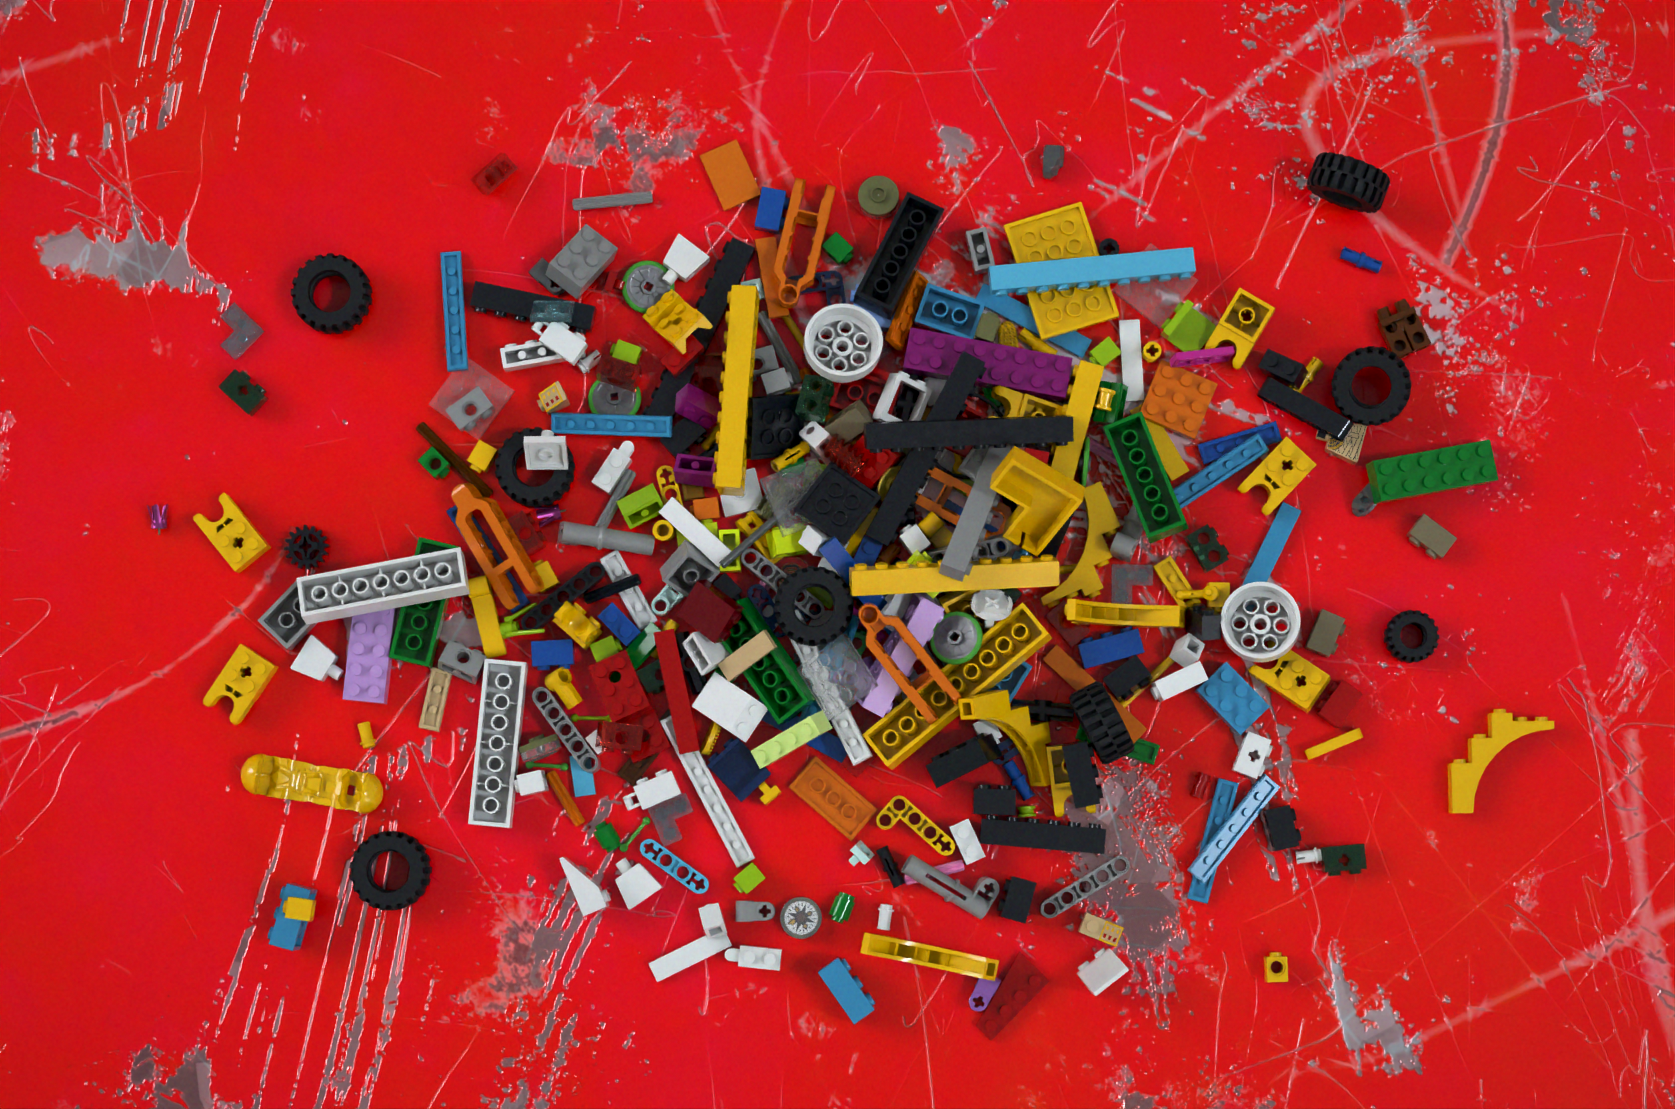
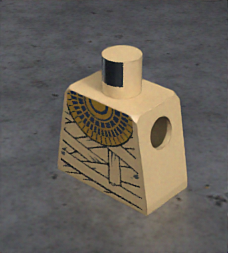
[1315,423,1367,465]

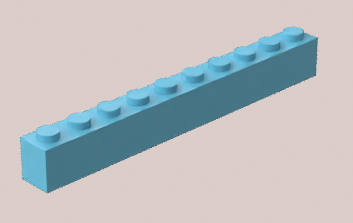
[988,247,1196,297]

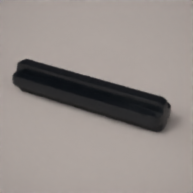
[584,574,641,604]

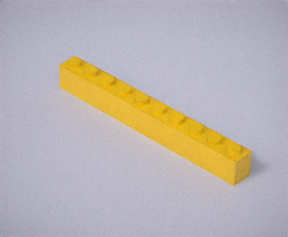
[849,554,1059,596]

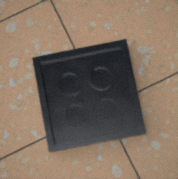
[747,393,805,460]
[794,461,881,547]

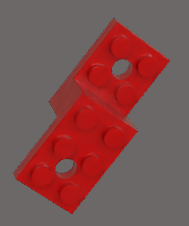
[588,649,672,764]

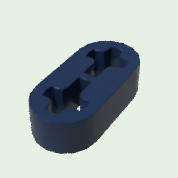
[993,737,1020,764]

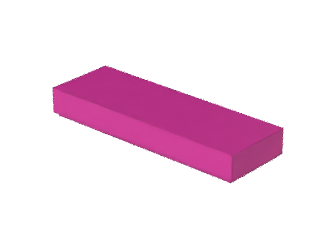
[1170,346,1235,368]

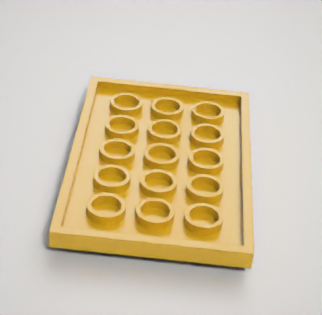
[1003,202,1120,341]

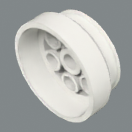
[803,304,883,383]
[1221,582,1300,662]

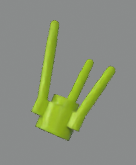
[500,602,545,639]

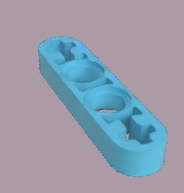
[640,839,709,894]

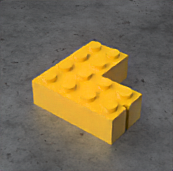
[989,446,1085,557]

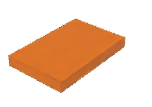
[700,139,761,212]

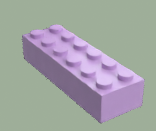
[855,593,945,718]
[342,608,398,704]

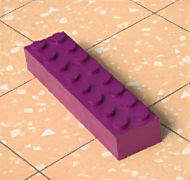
[902,327,1073,403]

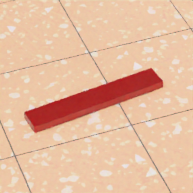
[653,628,700,755]

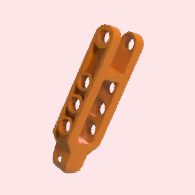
[773,178,836,308]
[915,467,1025,546]
[451,483,544,610]
[858,603,963,725]

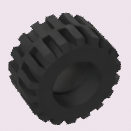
[1384,610,1439,663]

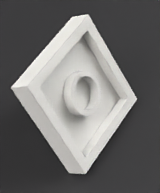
[523,430,569,470]
[720,468,763,518]

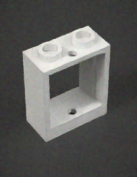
[872,371,933,422]
[1150,661,1209,702]

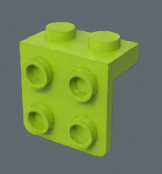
[1160,299,1216,352]

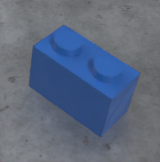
[754,187,790,234]
[597,602,641,647]
[531,639,575,671]

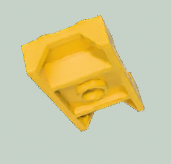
[642,289,713,354]

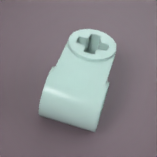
[651,584,686,617]

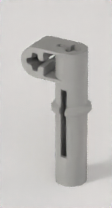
[1110,503,1144,562]
[557,521,655,556]
[901,854,1000,920]

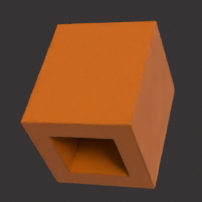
[690,497,720,521]

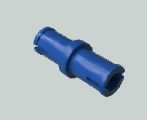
[1339,246,1382,273]
[1002,759,1035,801]

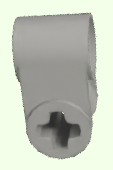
[735,901,776,922]

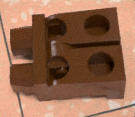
[1377,299,1431,359]

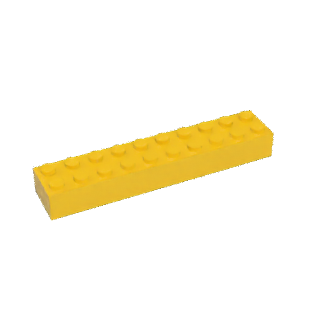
[713,285,760,496]
[862,602,1052,770]

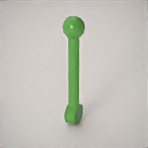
[526,760,569,771]
[620,817,651,852]

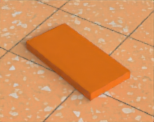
[789,756,878,841]

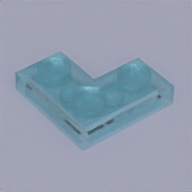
[220,302,264,360]
[1111,564,1153,604]
[648,792,694,847]

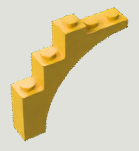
[1039,481,1121,608]
[1064,599,1185,628]
[958,690,1051,786]
[1448,709,1554,813]
[860,932,999,981]

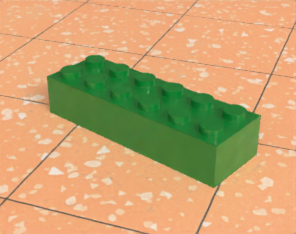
[1103,412,1189,544]
[1366,440,1498,504]
[389,537,462,668]
[722,597,818,725]

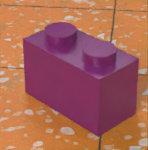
[675,383,721,429]
[673,453,717,488]

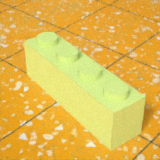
[751,710,832,769]

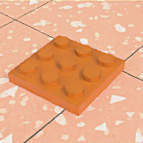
[1139,359,1217,440]

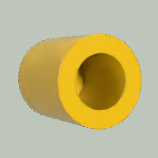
[653,520,676,541]

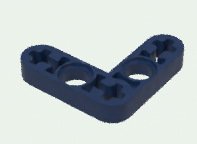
[787,271,846,330]
[747,584,821,637]

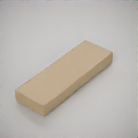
[718,630,777,682]
[419,667,452,732]

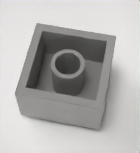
[660,539,720,597]

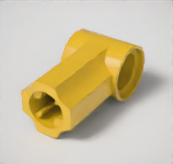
[544,667,583,710]

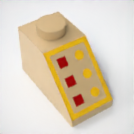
[537,381,571,415]
[1078,912,1124,947]

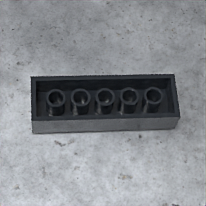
[853,192,944,320]

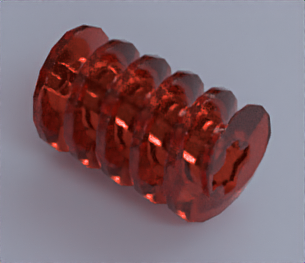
[823,433,869,478]

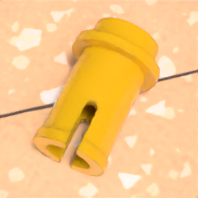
[357,722,376,749]

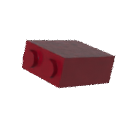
[677,579,744,643]

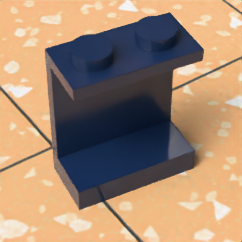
[707,737,771,802]

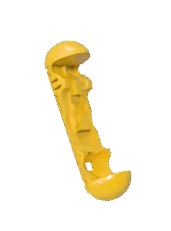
[241,753,383,814]

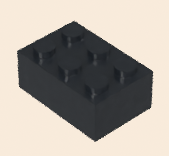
[926,733,1003,788]
[1062,739,1104,809]

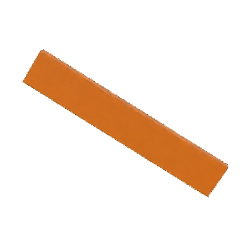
[1043,644,1147,744]

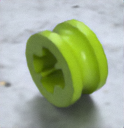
[1017,806,1036,817]

